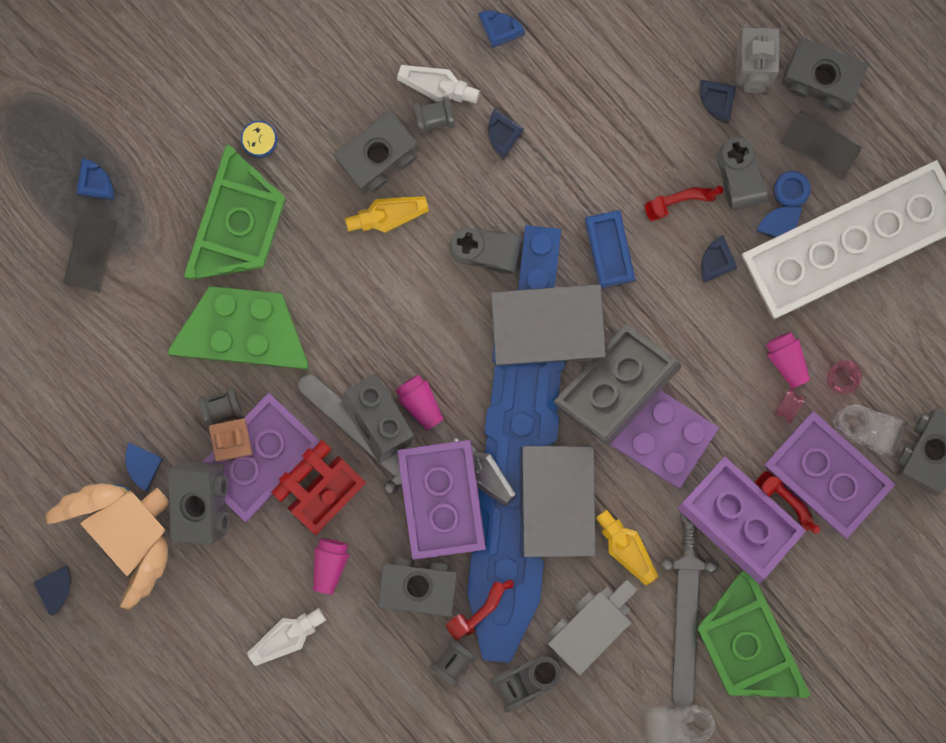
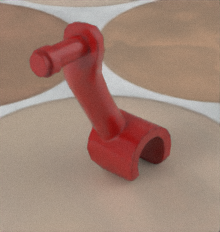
[644,186,724,222]
[755,471,820,534]
[445,580,514,641]

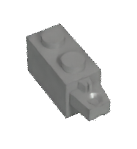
[735,28,779,93]
[547,580,637,676]

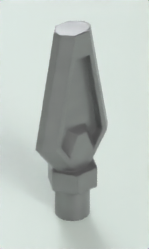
[452,437,516,506]

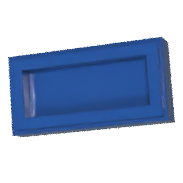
[584,210,636,289]

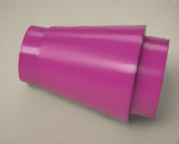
[765,332,811,389]
[395,374,444,431]
[313,538,350,594]

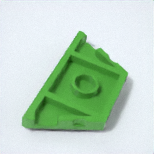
[184,145,286,280]
[168,286,309,370]
[697,570,811,698]

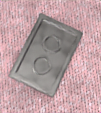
[491,284,606,366]
[553,323,682,447]
[520,446,595,557]

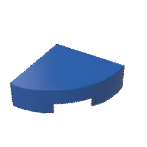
[478,10,525,48]
[76,158,114,200]
[756,206,802,238]
[125,443,163,492]

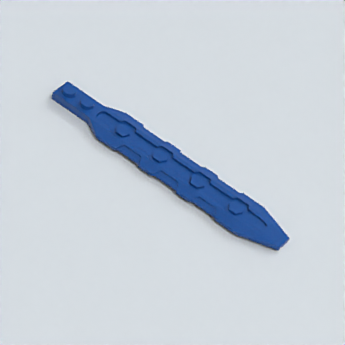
[467,225,565,663]

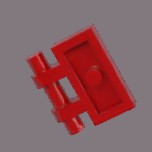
[271,439,366,536]

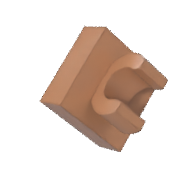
[209,418,253,462]

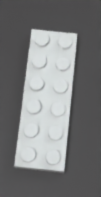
[741,160,946,320]

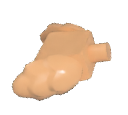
[45,483,169,610]

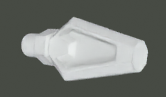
[397,65,480,104]
[247,608,327,666]

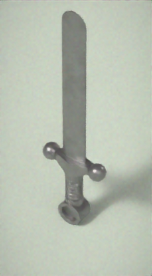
[297,374,402,495]
[660,512,718,709]

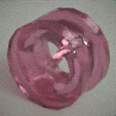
[827,360,862,394]
[774,387,806,424]

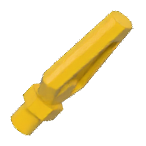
[344,196,429,233]
[596,509,658,586]

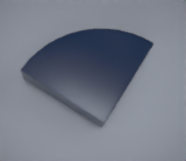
[699,80,736,124]
[488,109,524,160]
[701,235,738,283]
[33,566,72,615]

